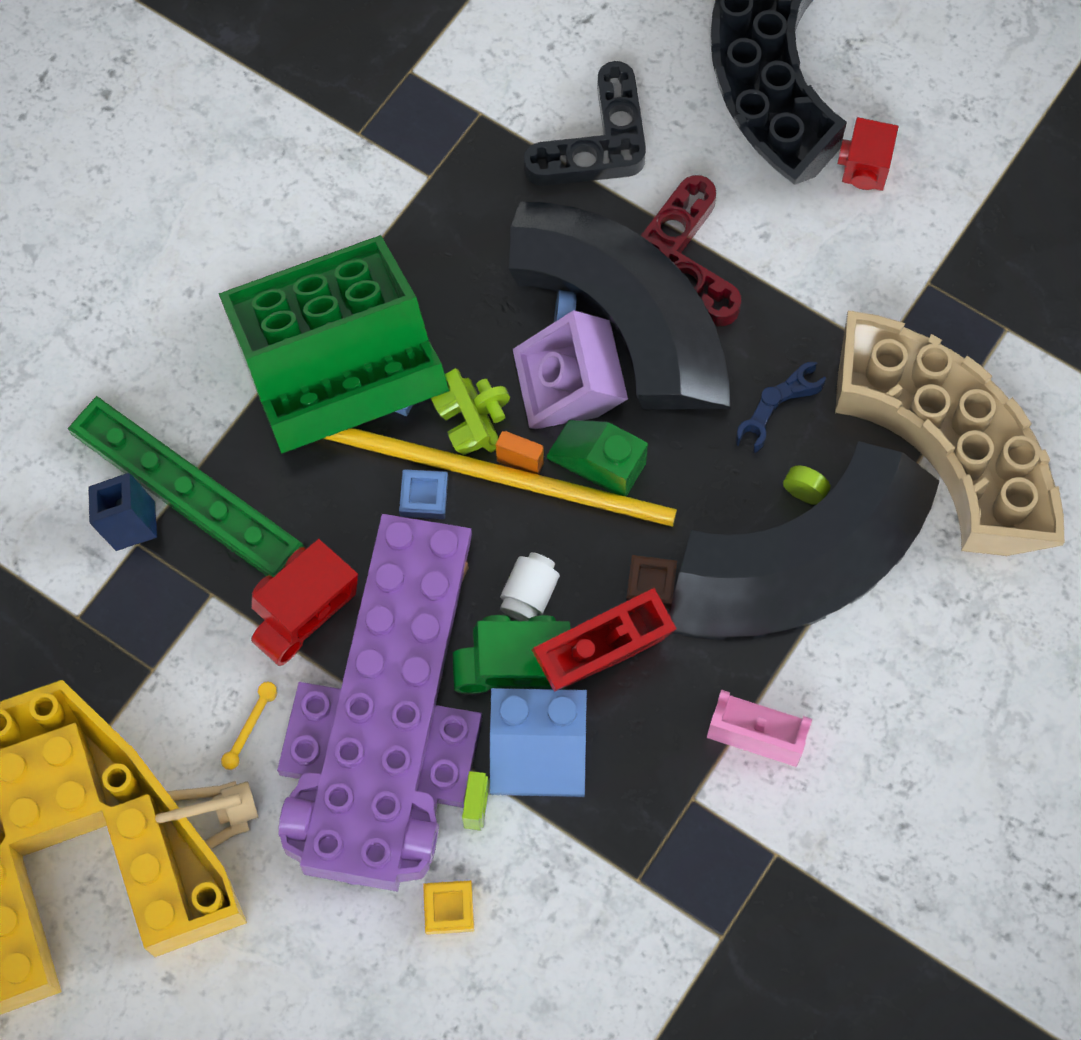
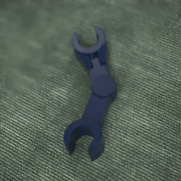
[736,362,826,453]

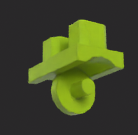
[431,368,510,455]

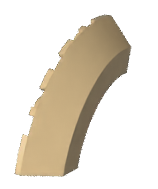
[835,310,1065,556]

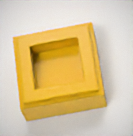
[423,880,474,935]

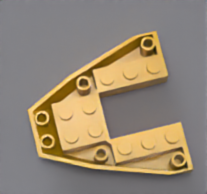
[0,680,247,1015]

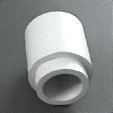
[500,552,560,621]

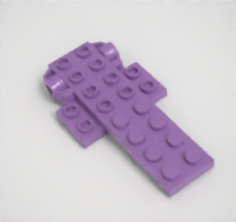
[277,514,482,892]

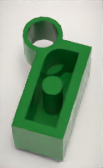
[453,615,570,694]

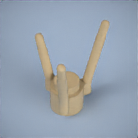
[155,781,259,849]

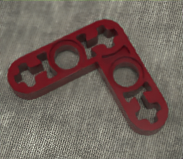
[641,175,741,326]

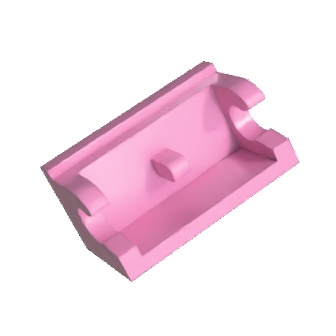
[707,690,812,767]

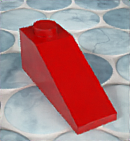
[532,588,677,692]

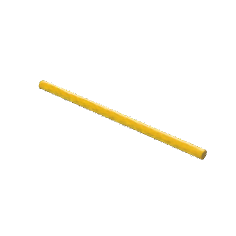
[323,428,677,527]

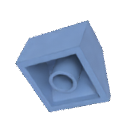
[490,688,587,797]

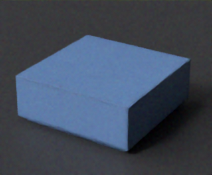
[399,470,448,519]

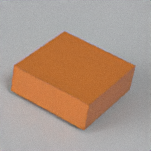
[496,431,544,475]

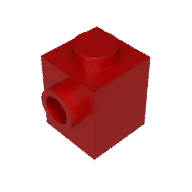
[837,117,899,191]

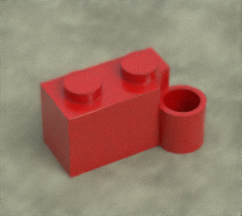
[251,539,358,666]

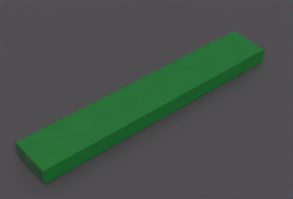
[67,396,304,577]

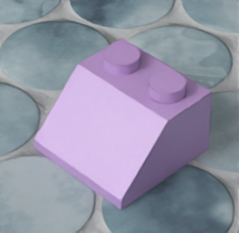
[513,310,628,429]

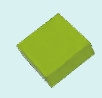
[462,771,489,831]

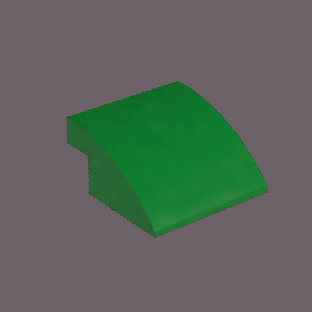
[218,235,449,454]

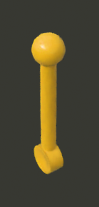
[221,682,277,770]

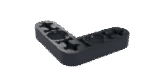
[524,61,646,186]

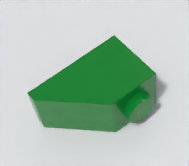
[547,420,648,496]

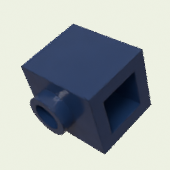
[88,472,157,551]

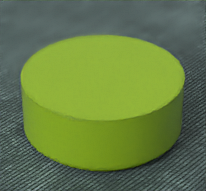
[783,465,831,505]

